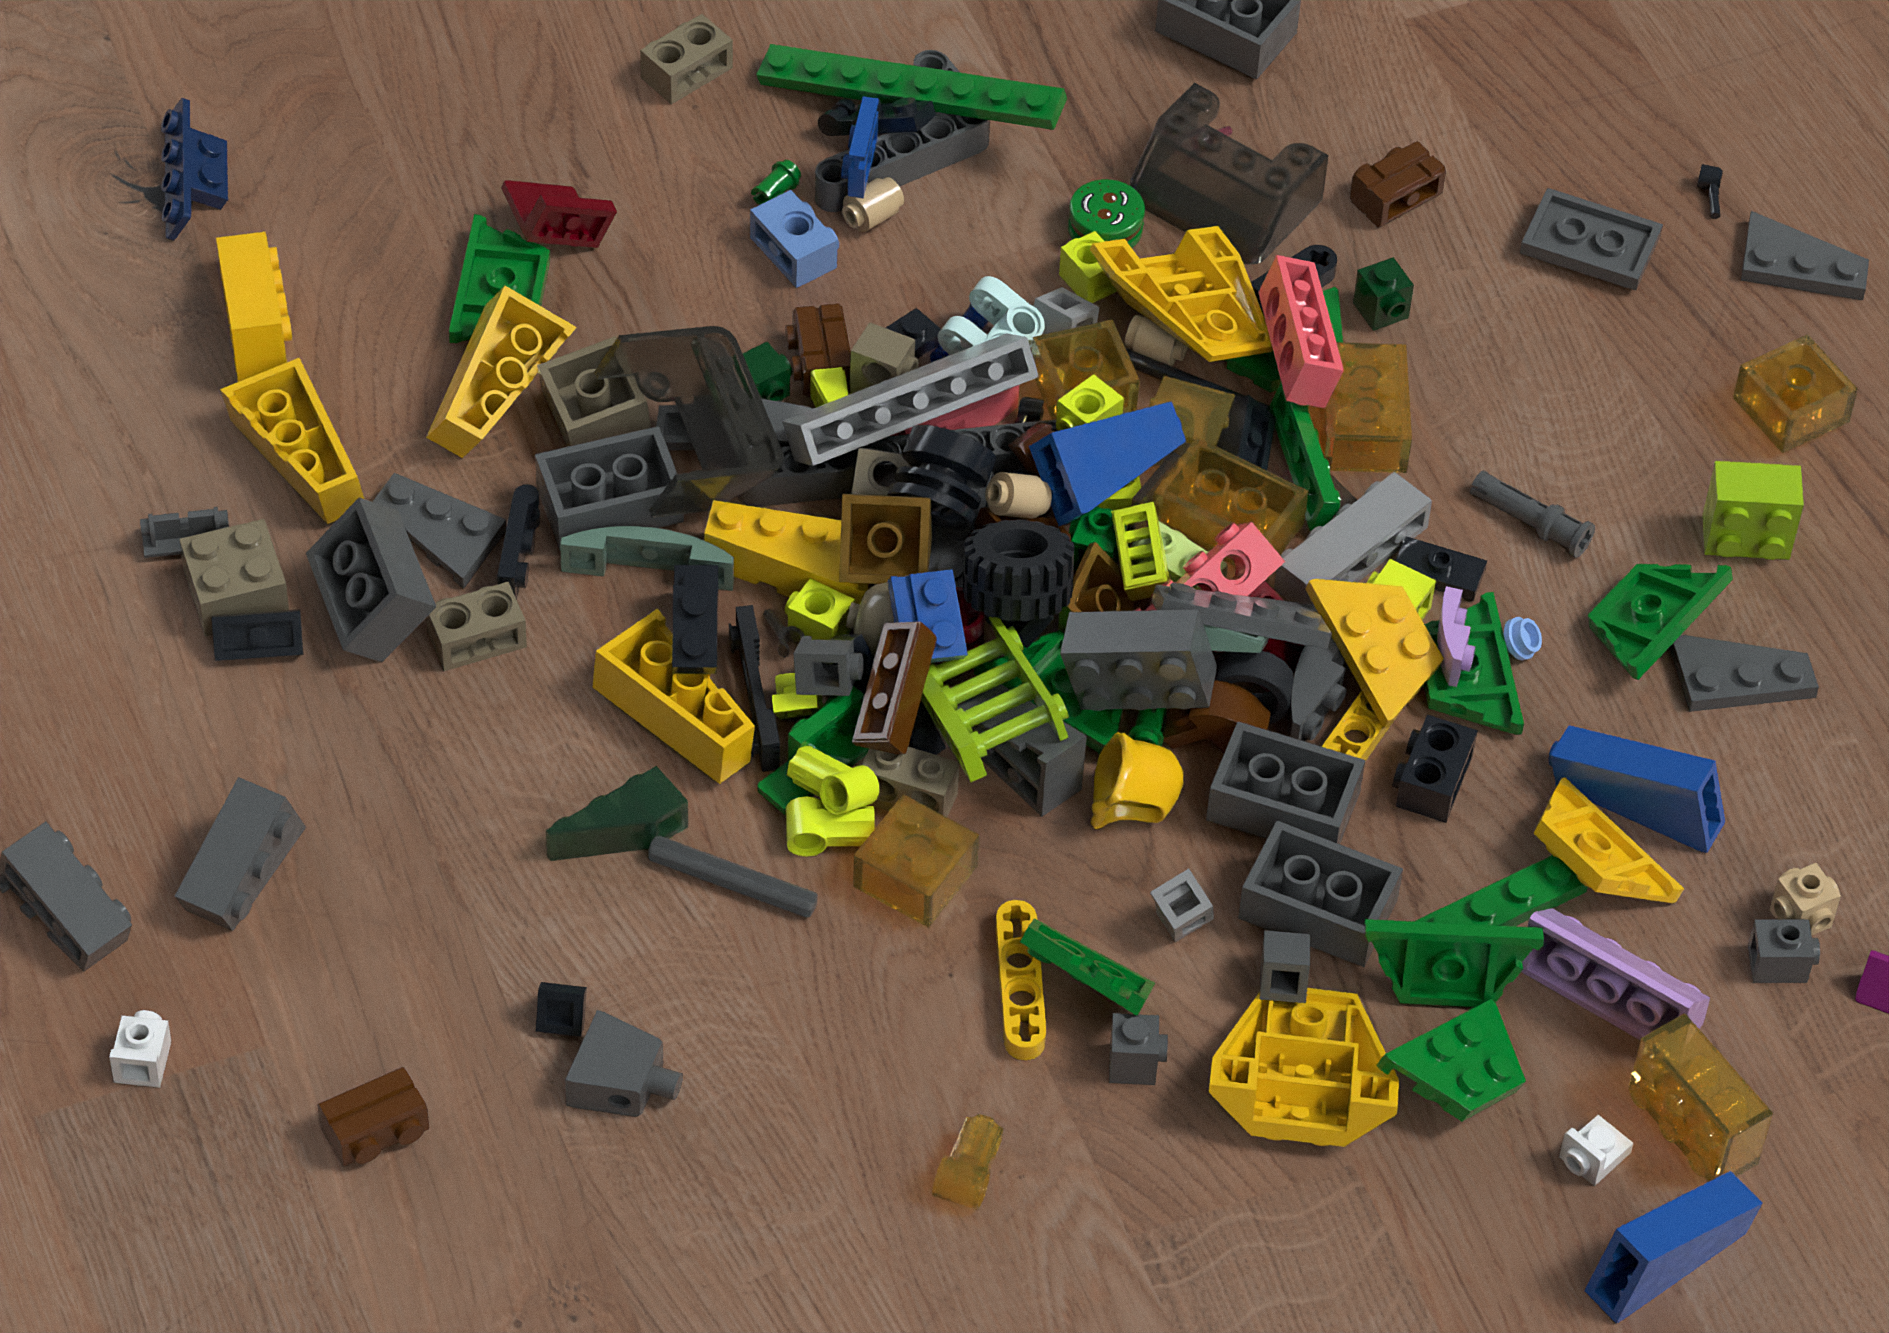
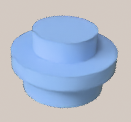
[1503,617,1542,661]

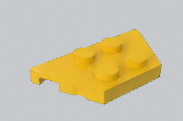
[1305,579,1444,729]
[1533,777,1684,903]

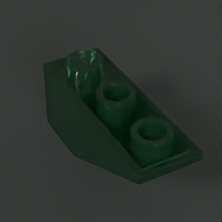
[546,766,688,861]

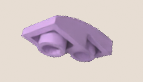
[1437,586,1476,687]

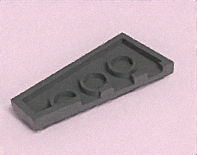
[1151,583,1332,649]

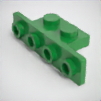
[758,686,870,815]

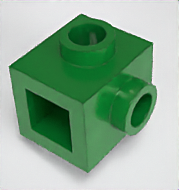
[1068,506,1131,571]

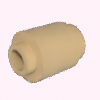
[842,177,904,232]
[1125,315,1188,366]
[985,472,1052,519]

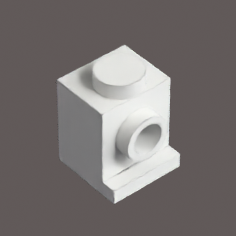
[109,1010,171,1088]

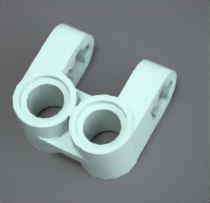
[938,276,1045,355]

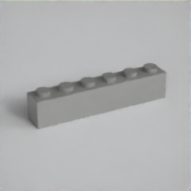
[782,333,1039,466]

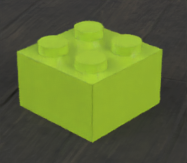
[1702,461,1804,560]

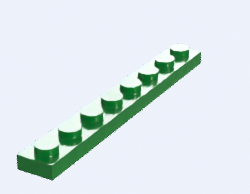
[756,44,1067,130]

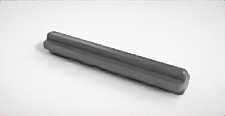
[648,836,818,918]

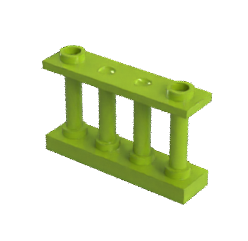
[921,617,1069,782]

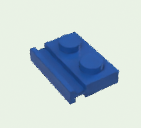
[841,96,879,198]
[887,569,968,663]

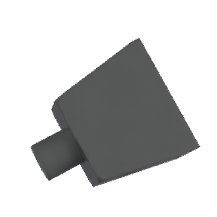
[565,1010,683,1117]

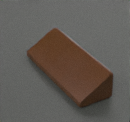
[852,621,937,754]

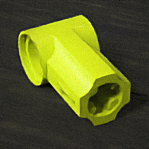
[787,745,879,815]
[786,796,875,857]

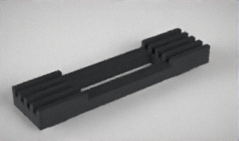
[729,605,780,772]

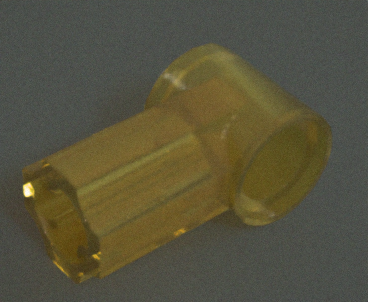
[932,1114,1004,1210]

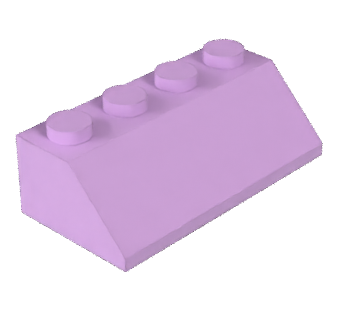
[1521,908,1710,1060]

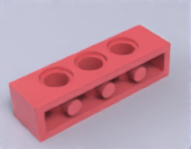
[1258,255,1344,408]
[1134,522,1285,611]

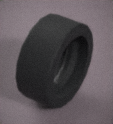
[1214,651,1294,725]

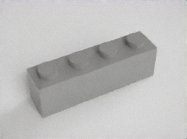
[1274,472,1432,607]

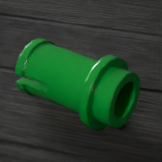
[751,160,801,205]
[1129,708,1167,746]

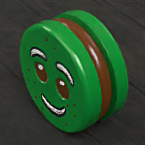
[1068,179,1145,248]

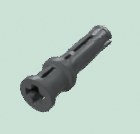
[1470,470,1595,558]

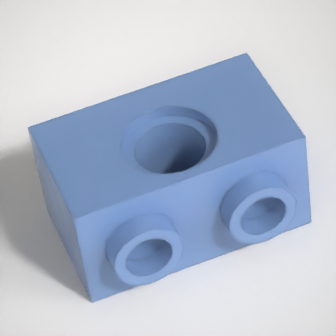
[750,190,839,288]

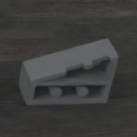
[958,684,1087,817]
[175,777,306,931]
[0,821,132,972]

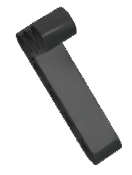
[815,50,990,212]

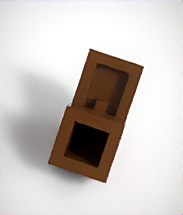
[1163,681,1271,753]

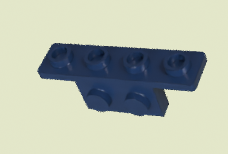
[161,98,228,241]

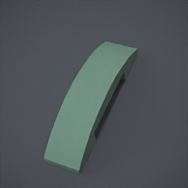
[560,526,734,591]

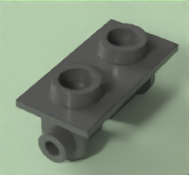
[140,506,229,558]

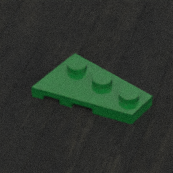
[1020,918,1155,1016]

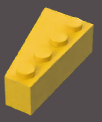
[216,231,292,382]
[426,286,577,458]
[592,608,755,784]

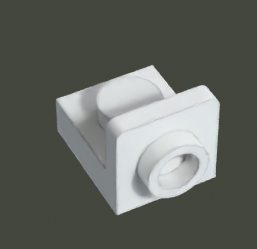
[1559,1115,1634,1186]

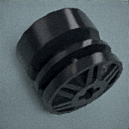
[887,425,997,530]

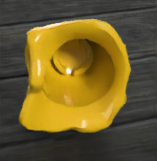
[1091,732,1184,829]

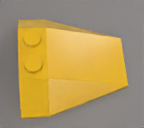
[1090,226,1273,362]
[1209,988,1399,1147]

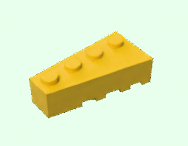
[220,358,364,524]
[704,500,872,604]

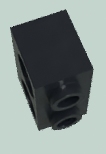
[1392,715,1478,823]

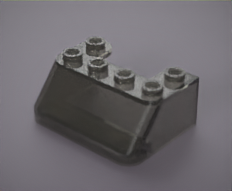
[1130,83,1329,265]

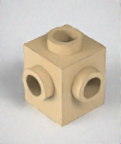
[1769,863,1841,935]

